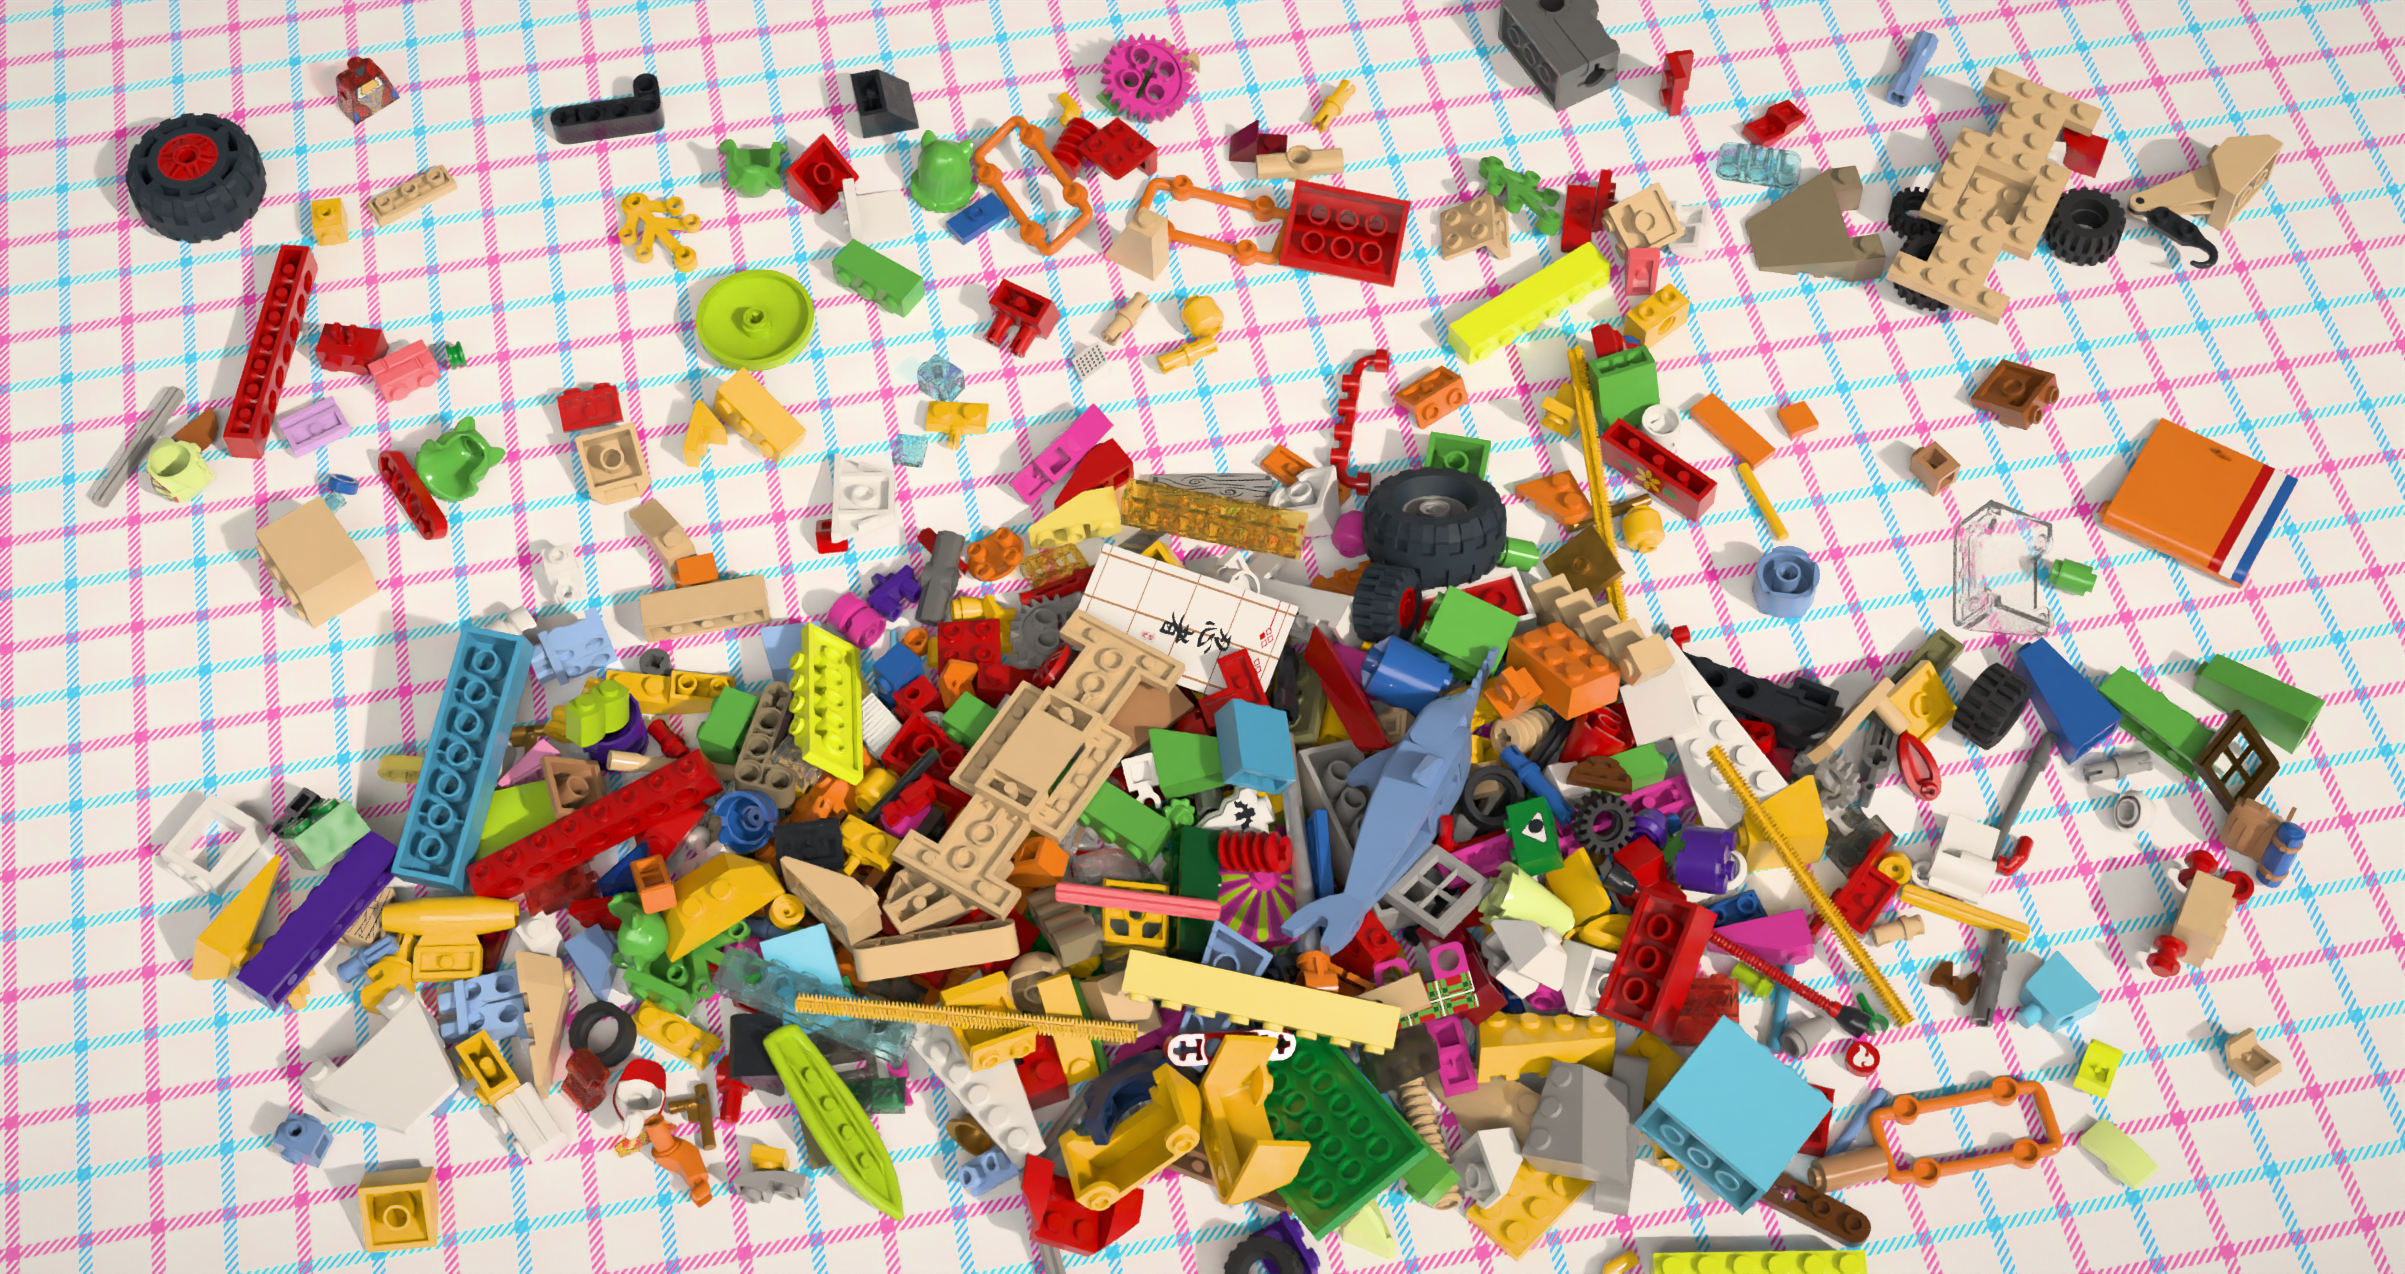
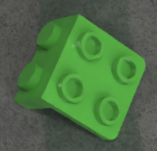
[622,951,709,1018]

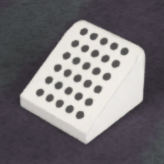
[1072,341,1110,384]

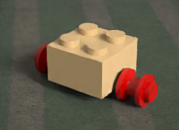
[2146,850,2237,978]

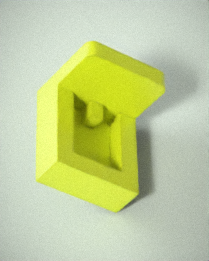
[2073,1039,2124,1099]

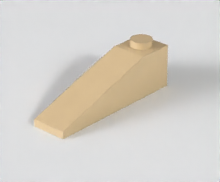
[515,950,574,1100]

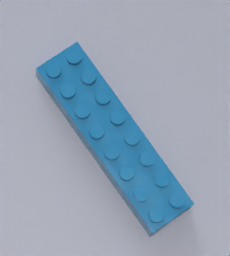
[391,625,535,894]

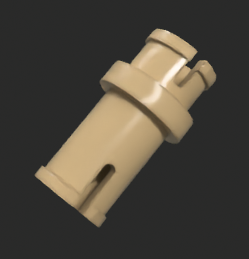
[1870,914,1925,948]

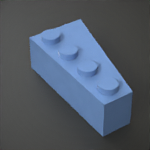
[1173,919,1273,1074]

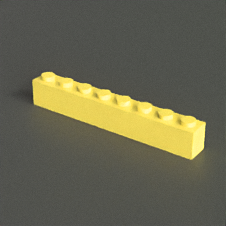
[1121,949,1401,1055]

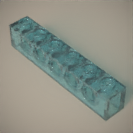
[712,946,917,1067]

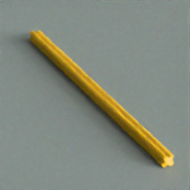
[1567,346,1629,622]
[1706,743,1916,1029]
[795,992,1138,1044]

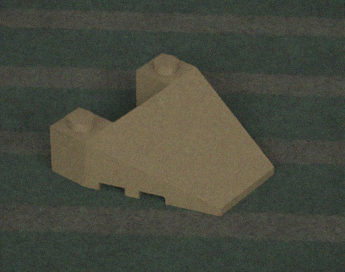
[1745,165,1886,282]

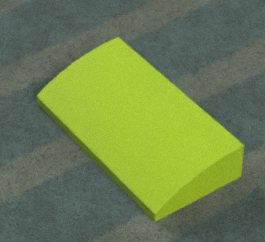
[474,780,557,862]

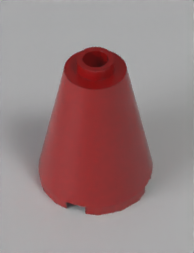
[1557,706,1636,763]

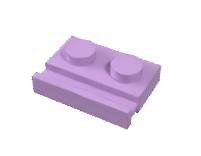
[277,396,352,458]

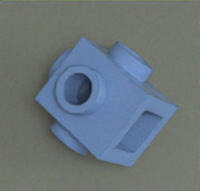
[274,1112,334,1168]

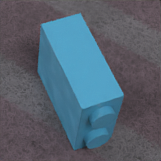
[1214,699,1296,795]

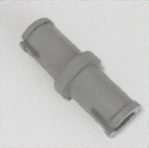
[2083,750,2153,785]

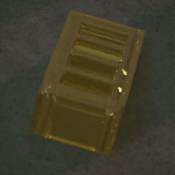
[1019,543,1089,589]

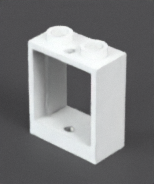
[160,793,269,897]

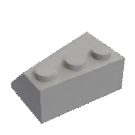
[1521,1061,1629,1187]

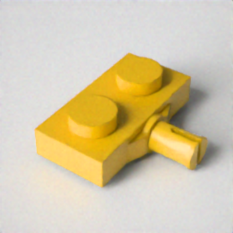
[926,401,990,450]
[838,814,901,877]

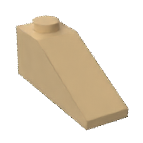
[628,498,697,580]

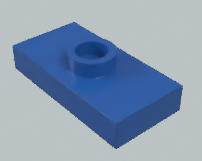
[946,192,1010,245]

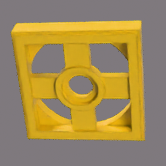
[1100,879,1169,952]

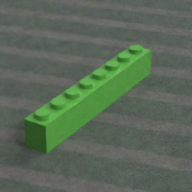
[941,691,1172,865]

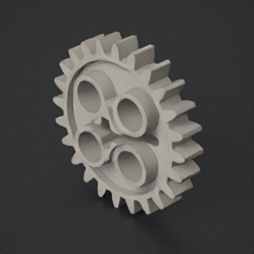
[1009,594,1081,669]

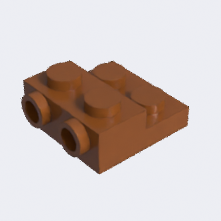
[1971,359,2060,431]

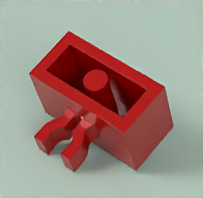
[315,322,389,375]

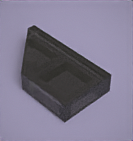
[1101,944,1166,973]

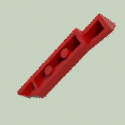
[1304,625,1394,753]

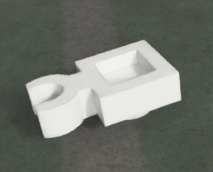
[1121,752,1162,809]

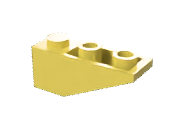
[1028,486,1121,550]

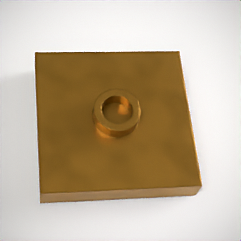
[1542,524,1626,598]

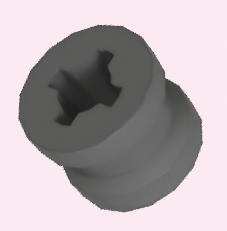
[639,648,673,676]

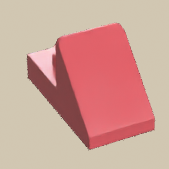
[1624,247,1660,296]

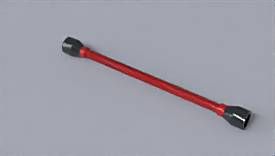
[1602,863,1872,1039]

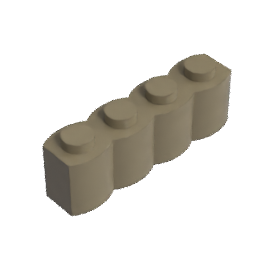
[1025,885,1106,968]

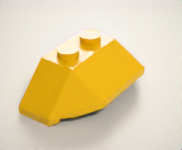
[661,852,786,963]

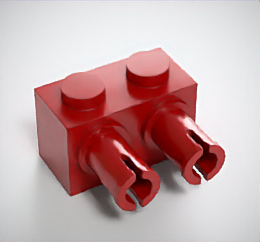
[983,278,1061,358]

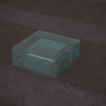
[892,433,928,468]

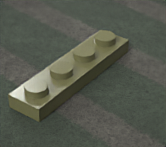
[1866,628,1965,732]

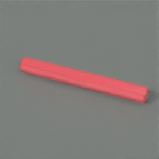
[1055,882,1221,921]

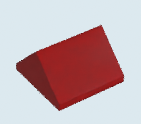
[785,133,860,215]

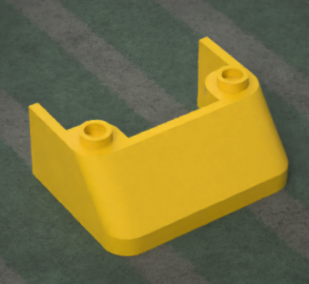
[1198,1035,1311,1205]

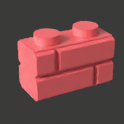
[367,339,442,404]

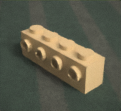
[639,574,772,643]

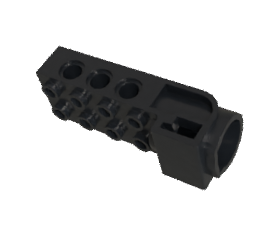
[1680,649,1844,761]

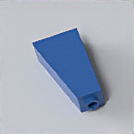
[2013,637,2123,765]

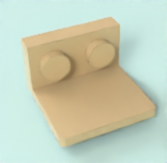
[1440,193,1511,261]

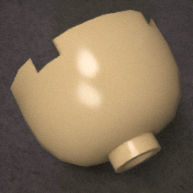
[1006,951,1071,1018]

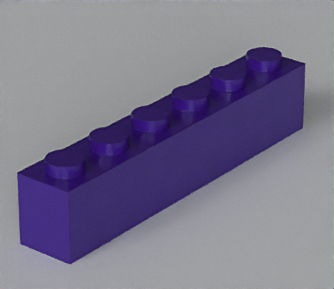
[236,830,398,1012]

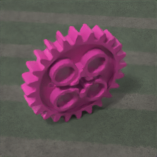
[1100,33,1192,124]

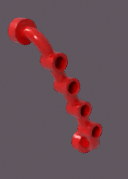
[1330,349,1390,496]

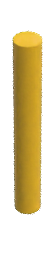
[1737,462,1789,541]

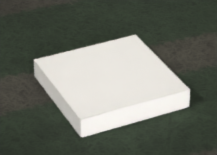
[1619,664,1701,747]

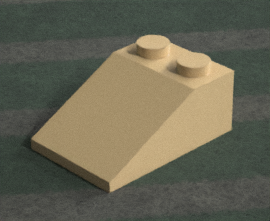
[780,856,883,954]

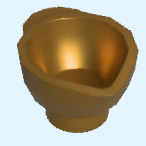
[946,1113,997,1157]

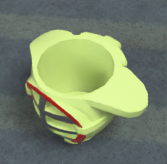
[146,437,215,503]

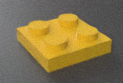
[1886,660,1957,744]

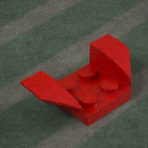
[1021,1154,1144,1257]

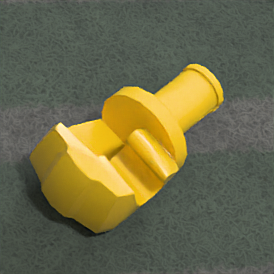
[360,933,417,1015]

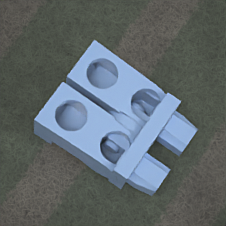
[531,606,618,686]
[437,967,530,1044]

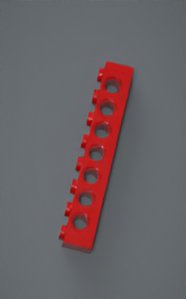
[223,244,318,459]
[465,748,723,900]

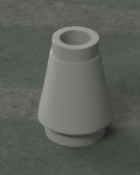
[1780,1015,1831,1058]

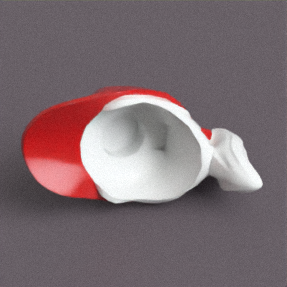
[613,1058,666,1140]

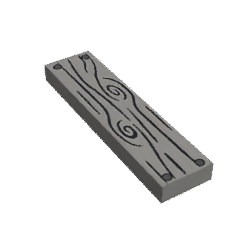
[1150,474,1272,506]

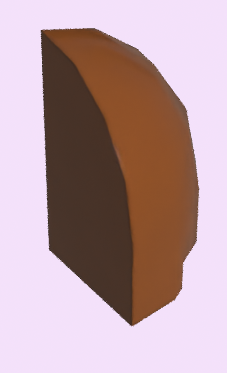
[171,407,218,453]

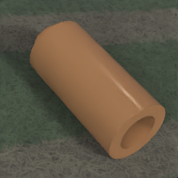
[1807,1144,1888,1194]

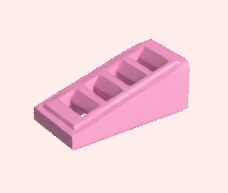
[497,739,561,790]

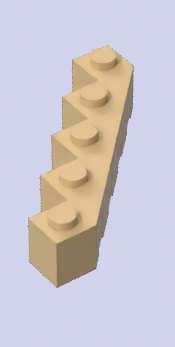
[1527,573,1675,687]

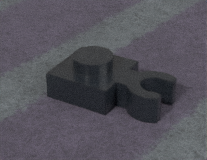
[270,787,322,837]

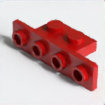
[1809,832,1901,945]

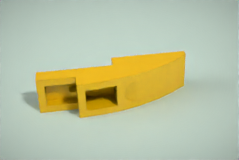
[605,670,735,715]

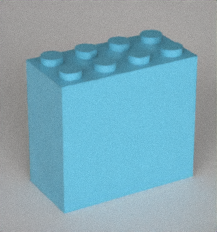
[1633,1015,1833,1215]

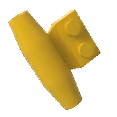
[382,896,519,983]

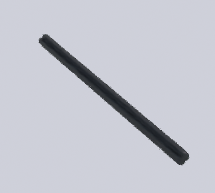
[1402,714,1575,947]

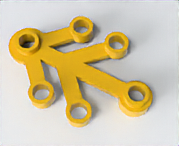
[618,193,701,273]

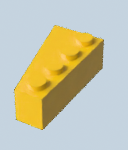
[1475,1011,1616,1083]

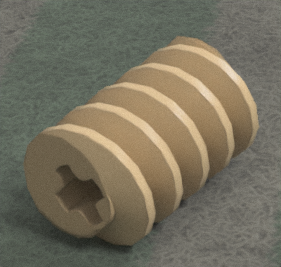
[1490,708,1555,755]

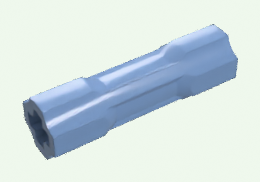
[1885,30,1939,108]

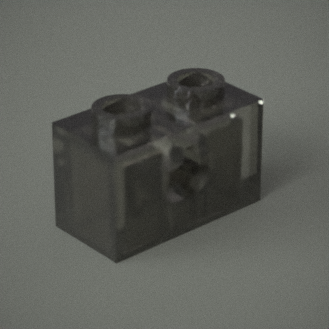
[1357,1024,1441,1094]

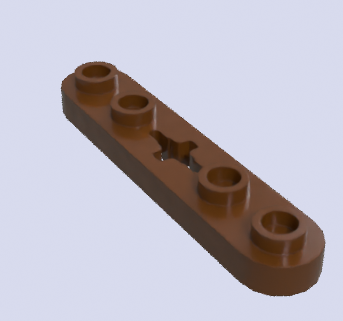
[1758,1172,1871,1248]

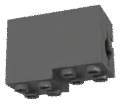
[1498,0,1620,112]

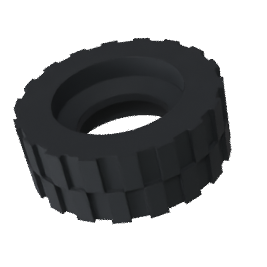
[1223,1235,1304,1274]

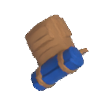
[2218,796,2306,888]

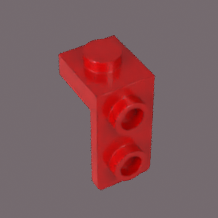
[1560,185,1597,253]

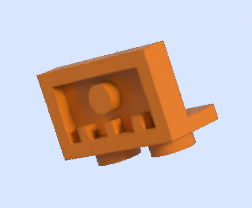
[1394,365,1469,430]

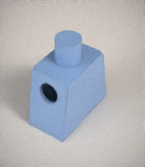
[760,621,821,696]

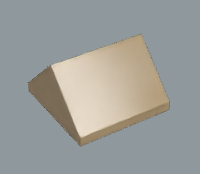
[1079,966,1164,1045]

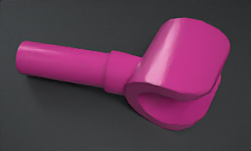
[887,1057,914,1107]

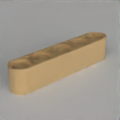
[851,918,1020,982]

